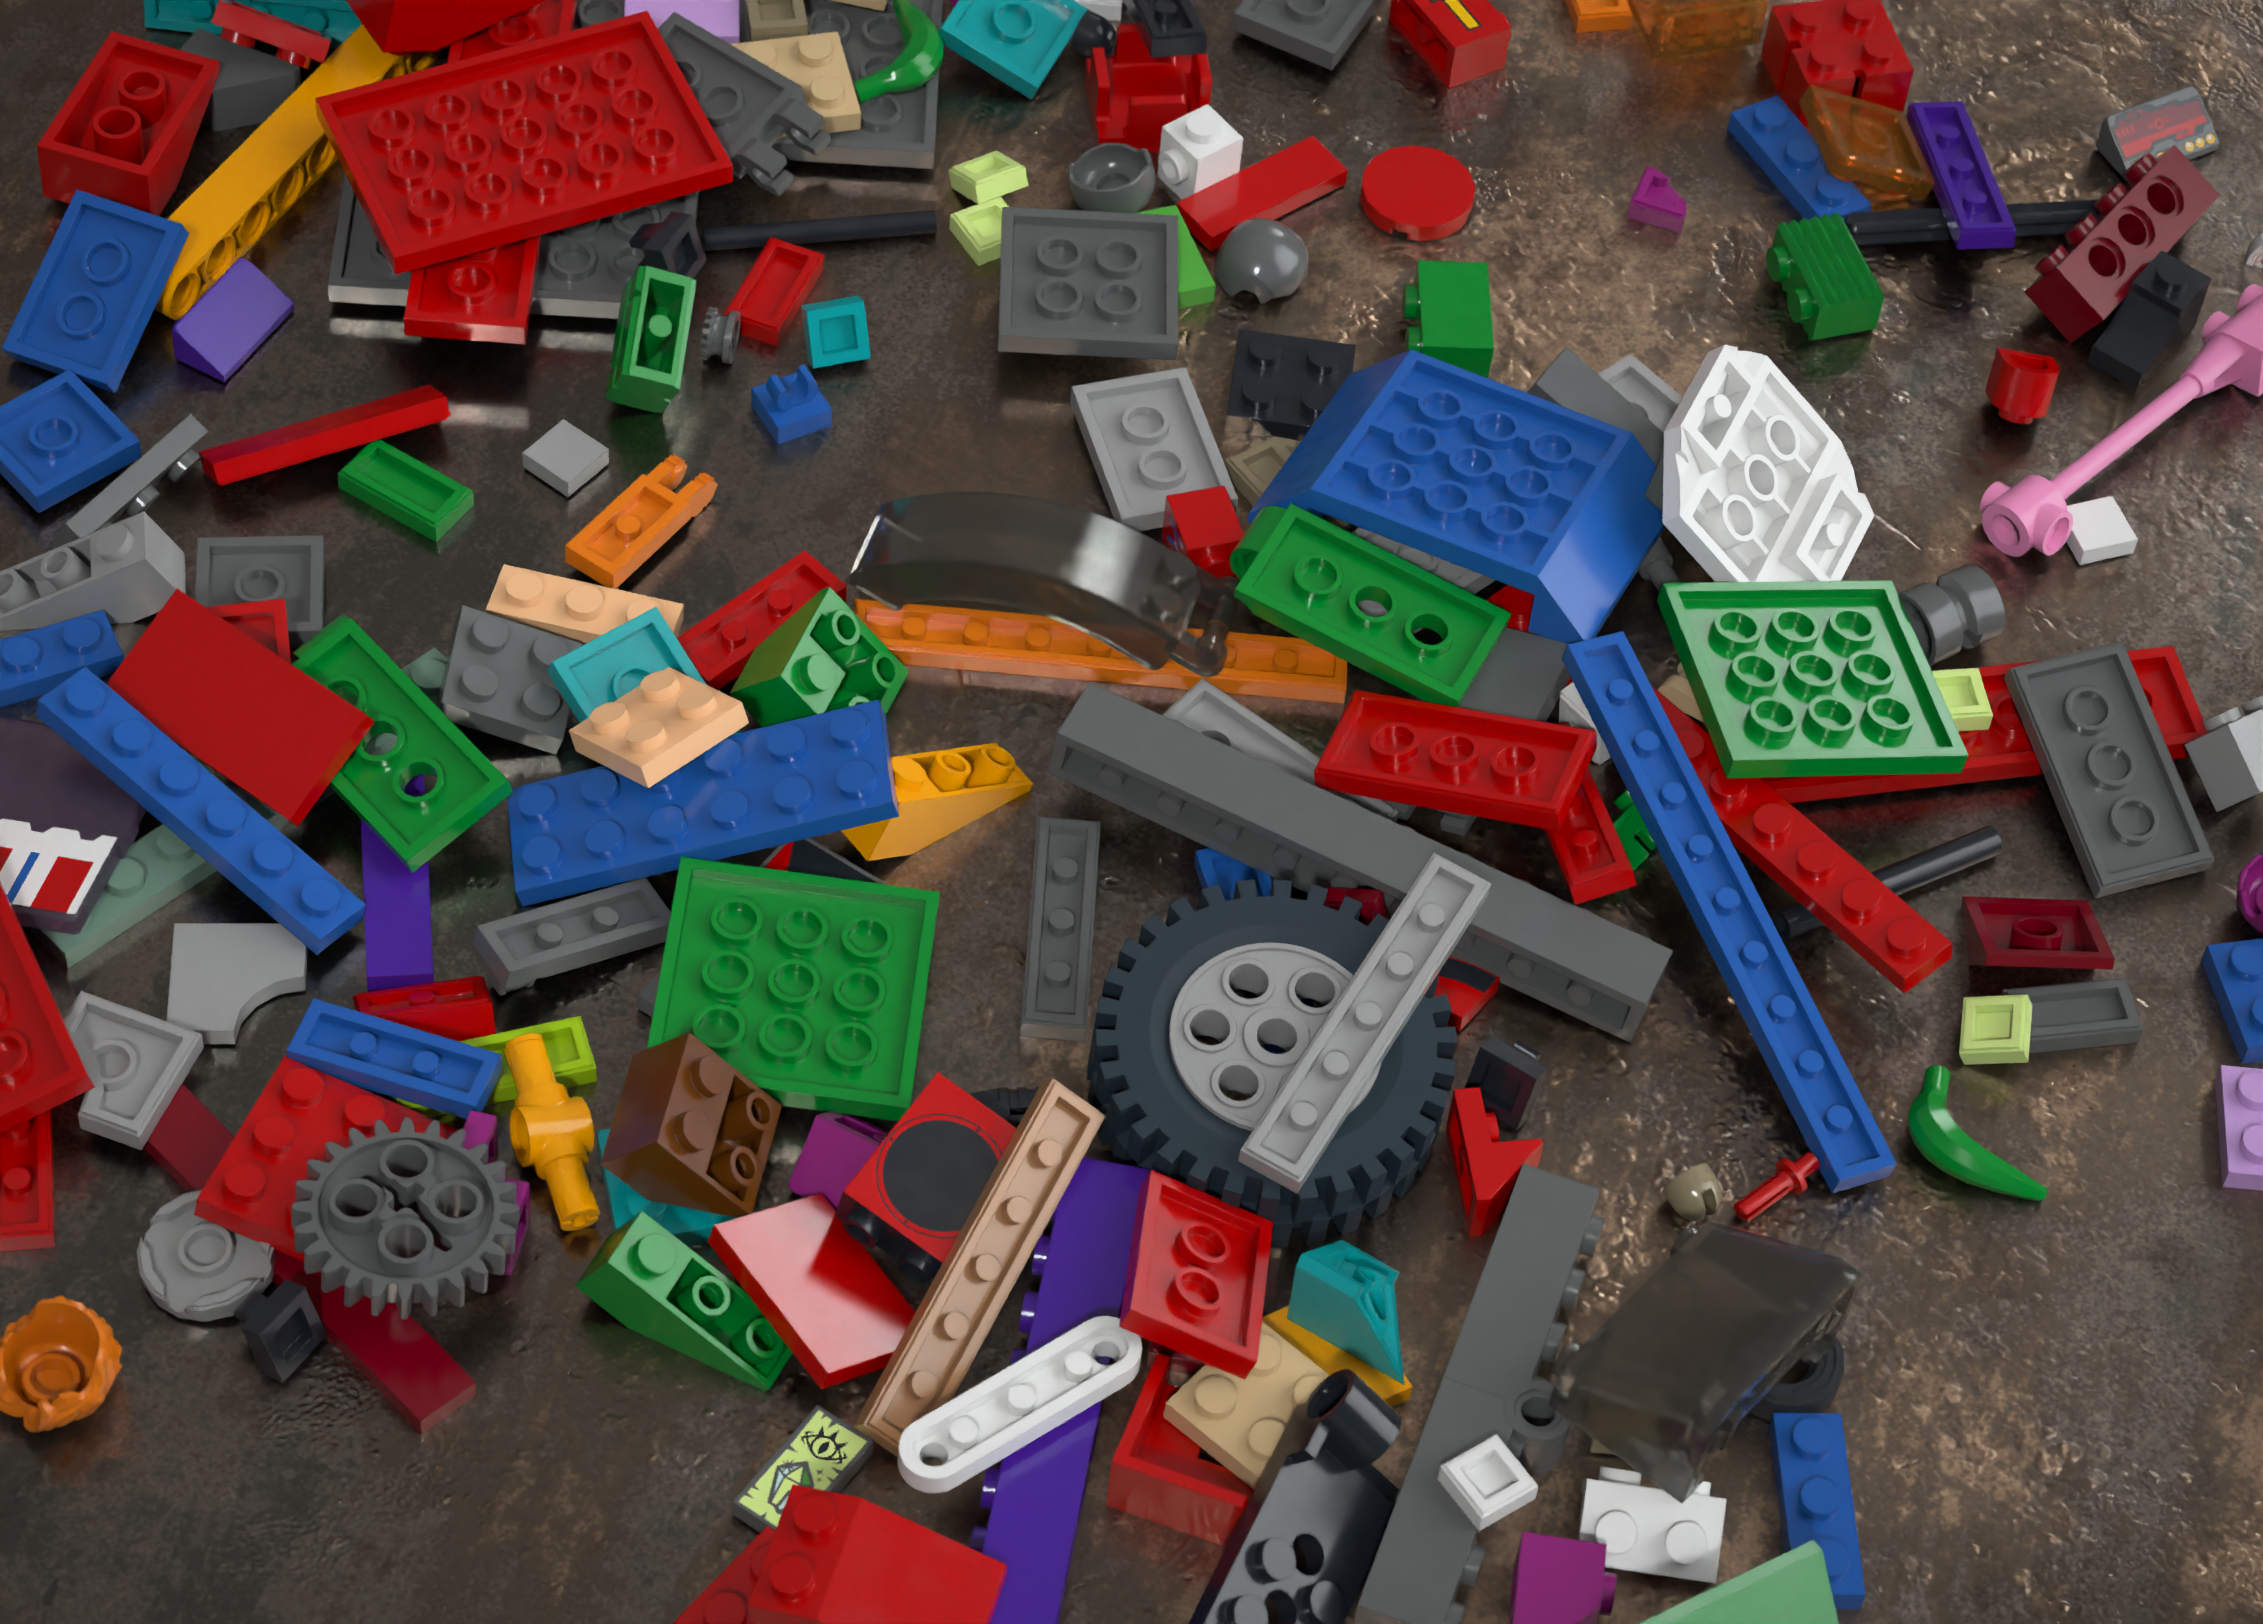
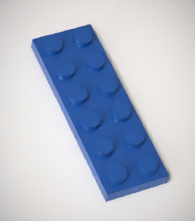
[507,700,899,906]

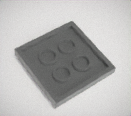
[998,207,1178,360]

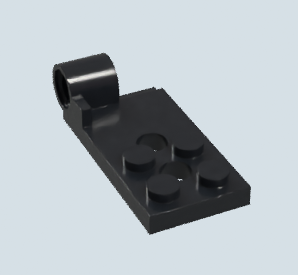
[1188,1369,1402,1624]

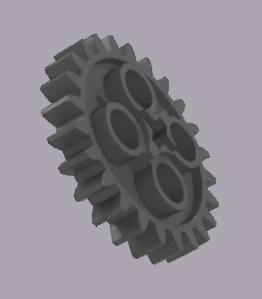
[292,1117,520,1319]

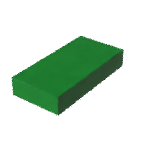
[338,439,474,543]

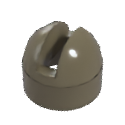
[1663,1163,1722,1222]

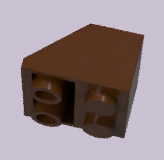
[600,1032,782,1218]

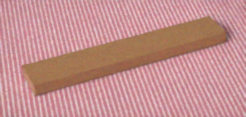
[853,1078,1105,1457]

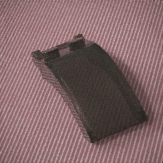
[845,492,1245,677]

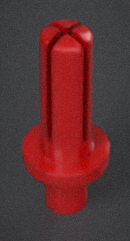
[1734,1152,1820,1223]

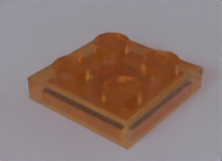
[1799,85,1935,200]

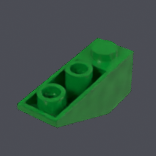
[575,1211,792,1392]

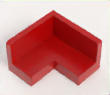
[1106,1353,1254,1547]

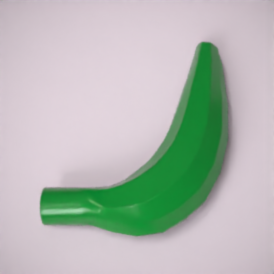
[852,0,944,104]
[1908,1065,2048,1202]

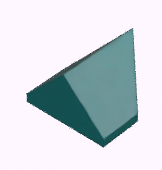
[1287,1240,1404,1385]

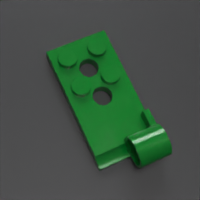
[1229,503,1512,707]
[291,614,513,873]

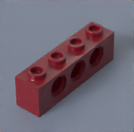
[2024,145,2220,343]

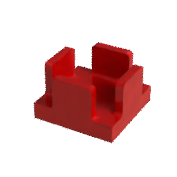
[1085,24,1212,153]

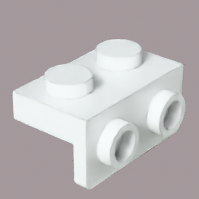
[1577,1467,1727,1583]

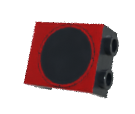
[835,1072,1017,1287]

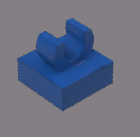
[751,365,832,445]

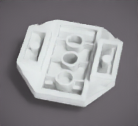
[1644,344,1874,582]

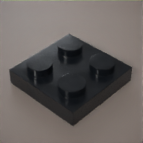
[1225,329,1356,441]

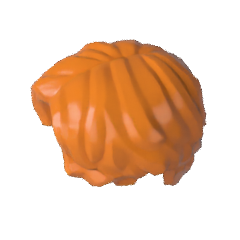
[0,1296,122,1433]

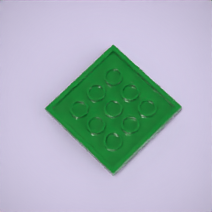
[1657,580,1969,778]
[647,856,940,1121]

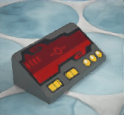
[2095,85,2220,183]

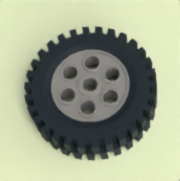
[1087,879,1457,1247]

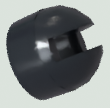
[1070,10,1116,58]

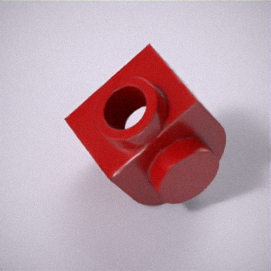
[1985,347,2060,424]

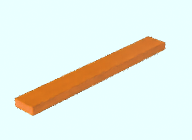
[853,599,1347,703]

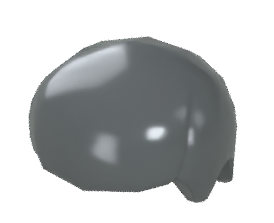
[1068,142,1156,213]
[1214,217,1309,303]

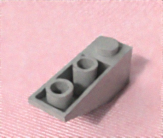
[0,511,186,631]
[2184,695,2263,812]

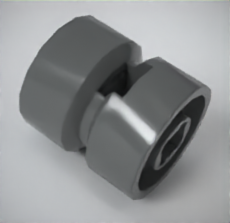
[1898,564,2005,666]

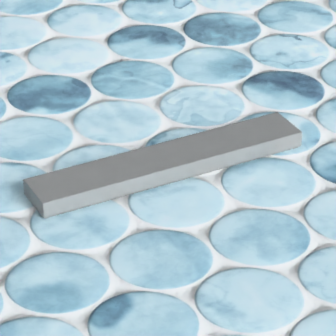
[1238,853,1492,1194]

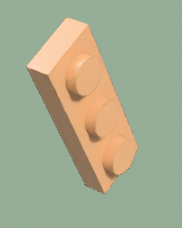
[485,564,684,646]

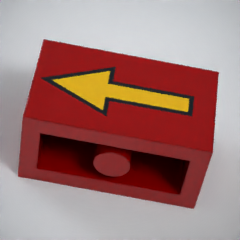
[1389,0,1511,89]

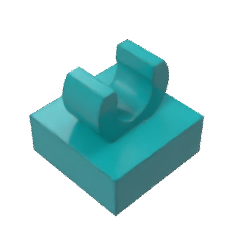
[801,295,871,369]

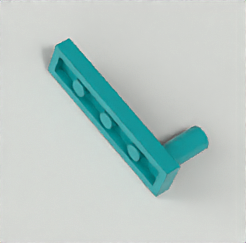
[144,0,362,49]

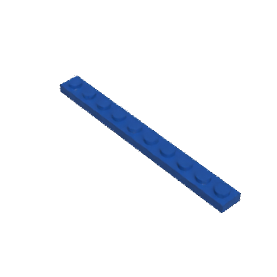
[1561,631,1897,1193]

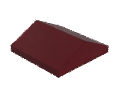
[1961,896,2115,970]

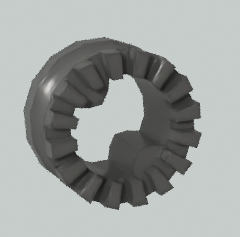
[700,307,741,364]

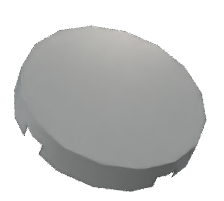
[137,1190,278,1322]

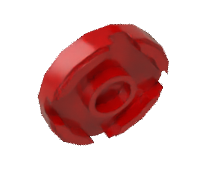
[1359,145,1475,241]

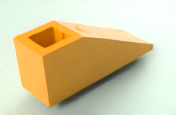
[841,743,1033,861]

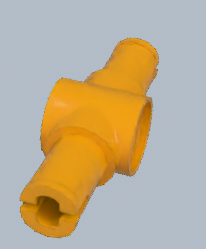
[504,1033,600,1231]

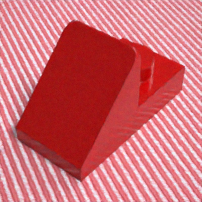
[1446,1087,1544,1237]

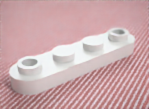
[898,1316,1142,1493]

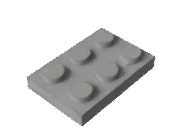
[1070,367,1238,535]

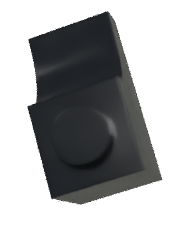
[2087,250,2211,390]

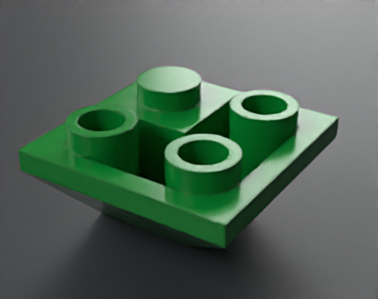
[730,587,909,727]

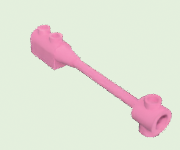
[1980,284,2263,557]

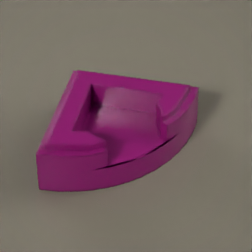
[1627,166,1687,234]

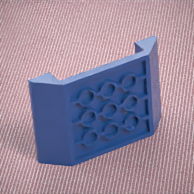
[1248,350,1666,644]

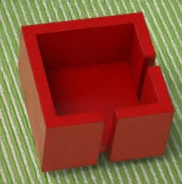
[1761,0,1914,131]

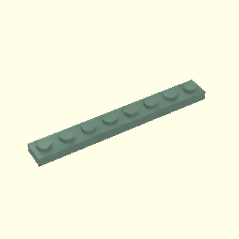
[25,647,447,969]

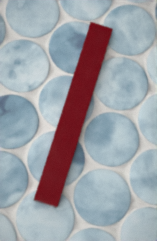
[144,1083,476,1434]

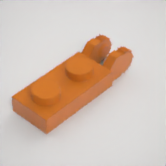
[565,454,718,589]

